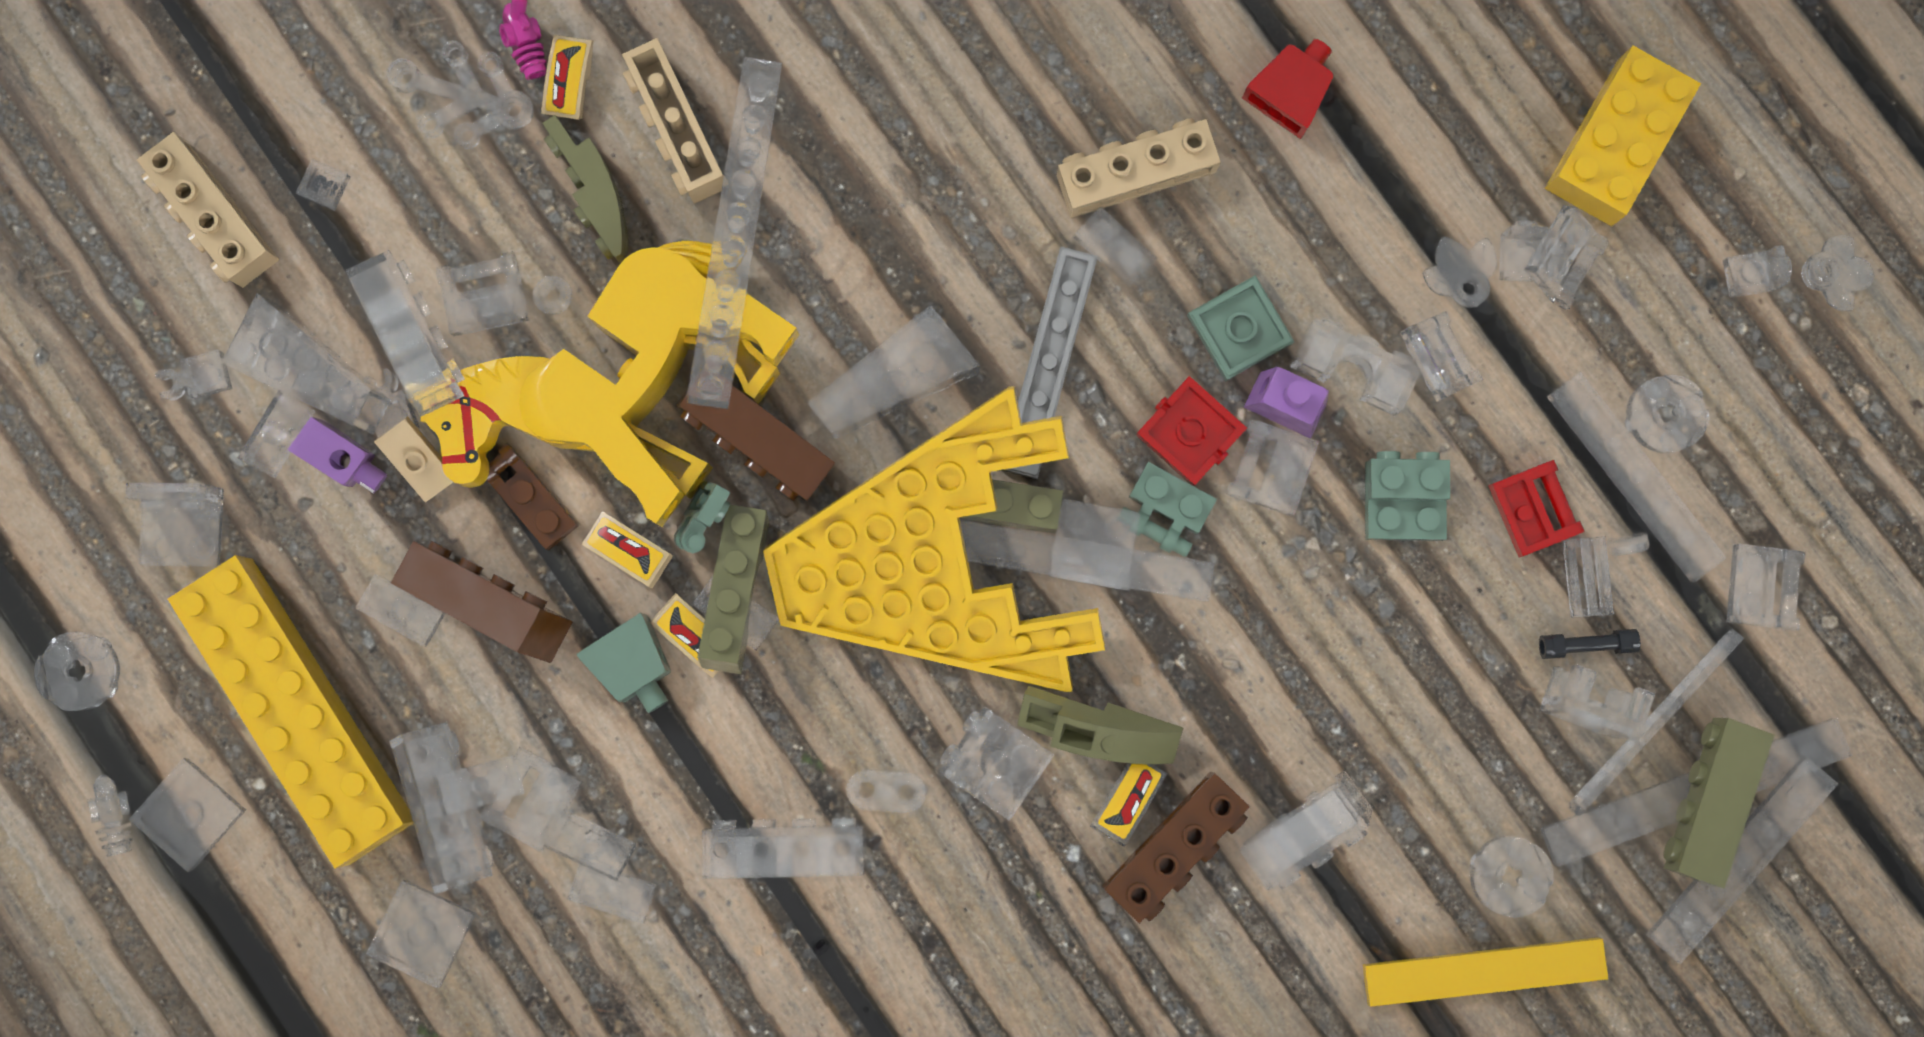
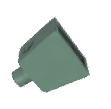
[576,613,671,713]

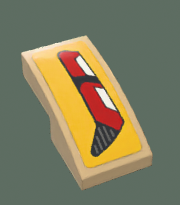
[541,35,594,120]
[582,511,673,588]
[650,593,718,678]

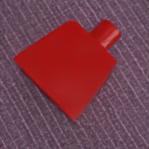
[1242,39,1334,139]

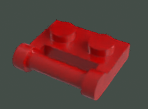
[1488,459,1585,558]

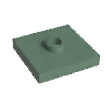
[1187,275,1295,382]

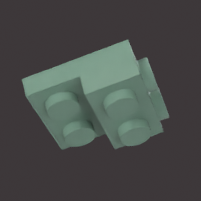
[1365,451,1450,541]

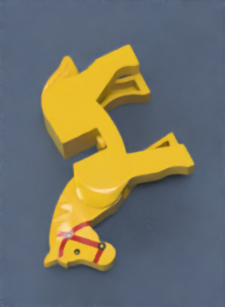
[406,240,799,527]

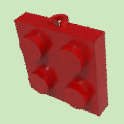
[1136,376,1247,486]

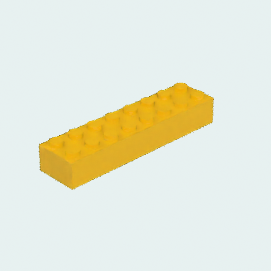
[167,555,416,869]

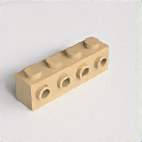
[622,38,729,204]
[1057,118,1221,218]
[136,132,280,288]

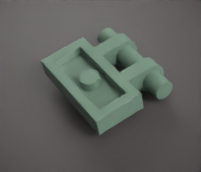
[1117,462,1217,557]
[674,481,731,553]

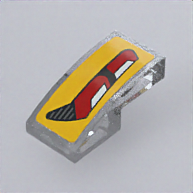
[1090,763,1167,847]

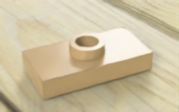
[374,416,453,503]

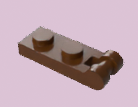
[486,443,579,551]

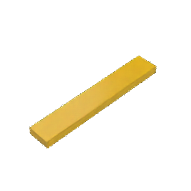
[1362,937,1609,1007]

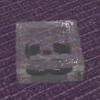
[296,159,351,211]

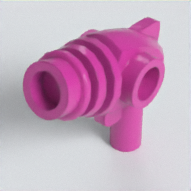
[499,0,547,80]

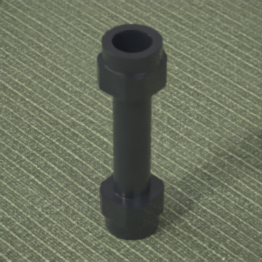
[1539,629,1641,659]

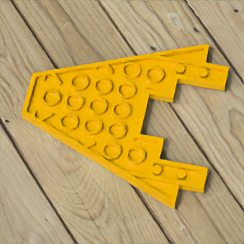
[763,386,1105,692]

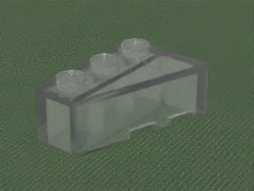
[1240,769,1373,891]

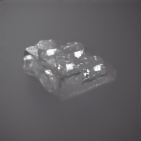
[940,706,1054,821]

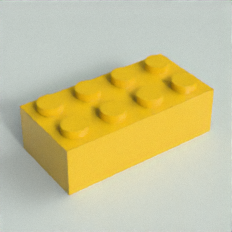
[1544,45,1701,227]

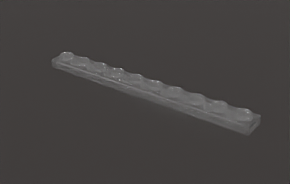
[687,57,782,409]

